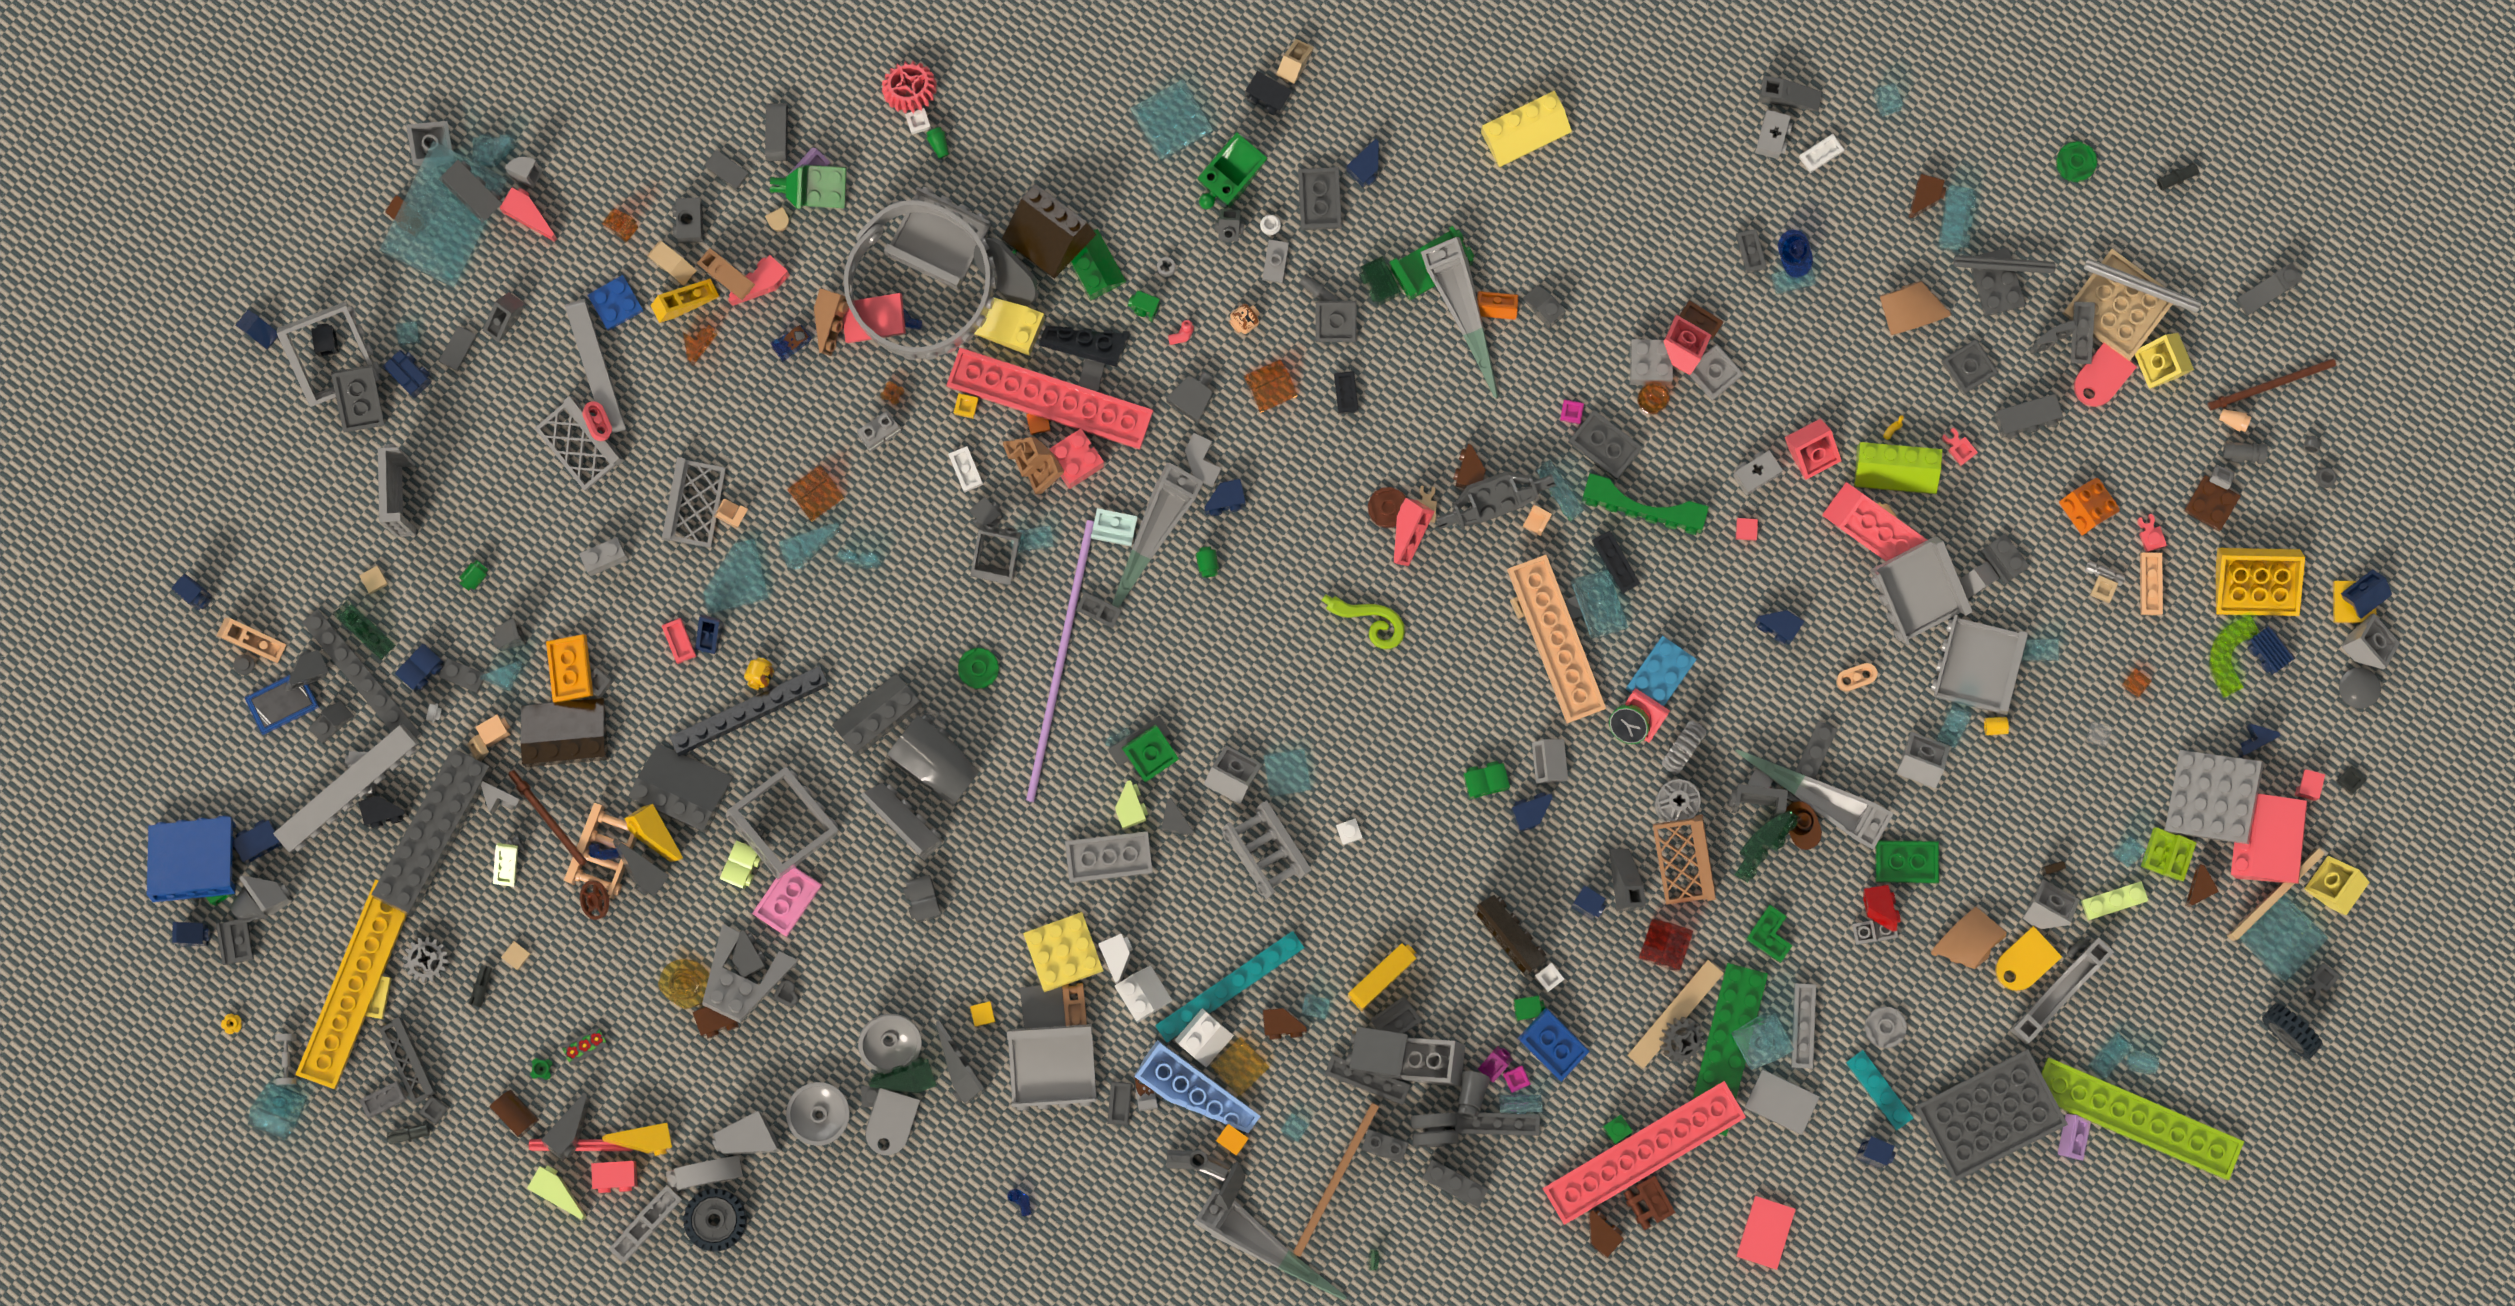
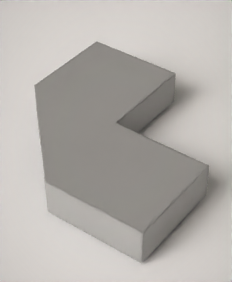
[1185,433,1222,488]

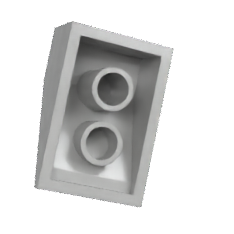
[1393,1038,1465,1087]

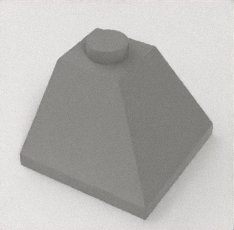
[2342,613,2400,669]
[239,875,292,916]
[2023,879,2080,929]

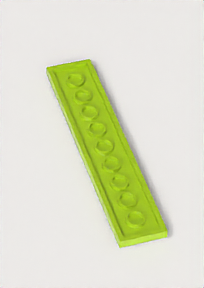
[2041,1057,2244,1181]

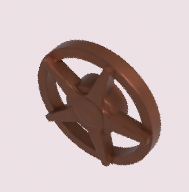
[580,880,610,920]

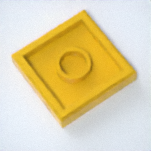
[2333,581,2376,623]

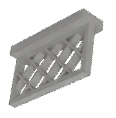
[534,396,625,491]
[661,457,726,548]

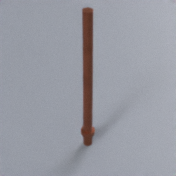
[2207,359,2336,411]

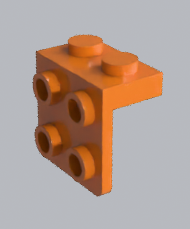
[2059,478,2120,536]

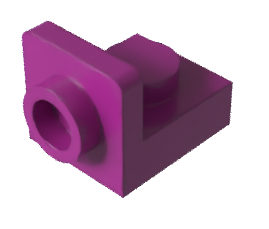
[1478,1046,1513,1083]

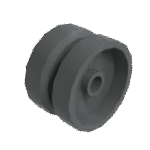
[1411,1113,1459,1148]

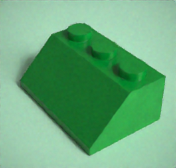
[1070,229,1126,301]

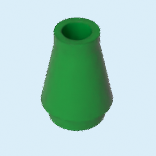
[926,127,950,159]

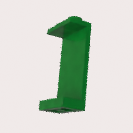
[1389,226,1475,301]

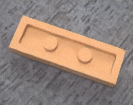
[2140,553,2163,615]

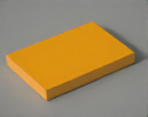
[546,634,593,702]

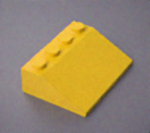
[2216,548,2305,616]

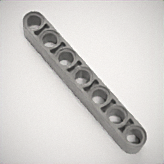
[565,299,626,434]

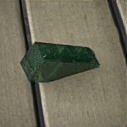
[869,1058,937,1093]

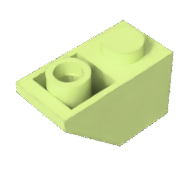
[1115,780,1148,830]

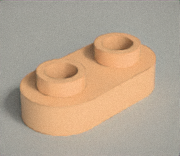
[1836,663,1877,692]

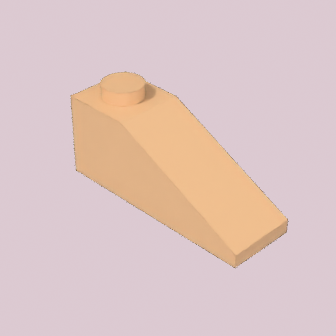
[216,617,286,663]

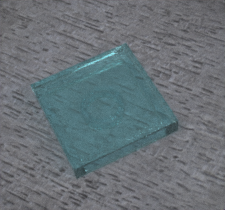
[1263,749,1311,797]

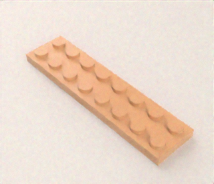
[1507,555,1606,724]

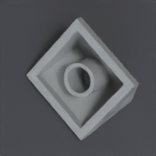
[406,121,454,169]

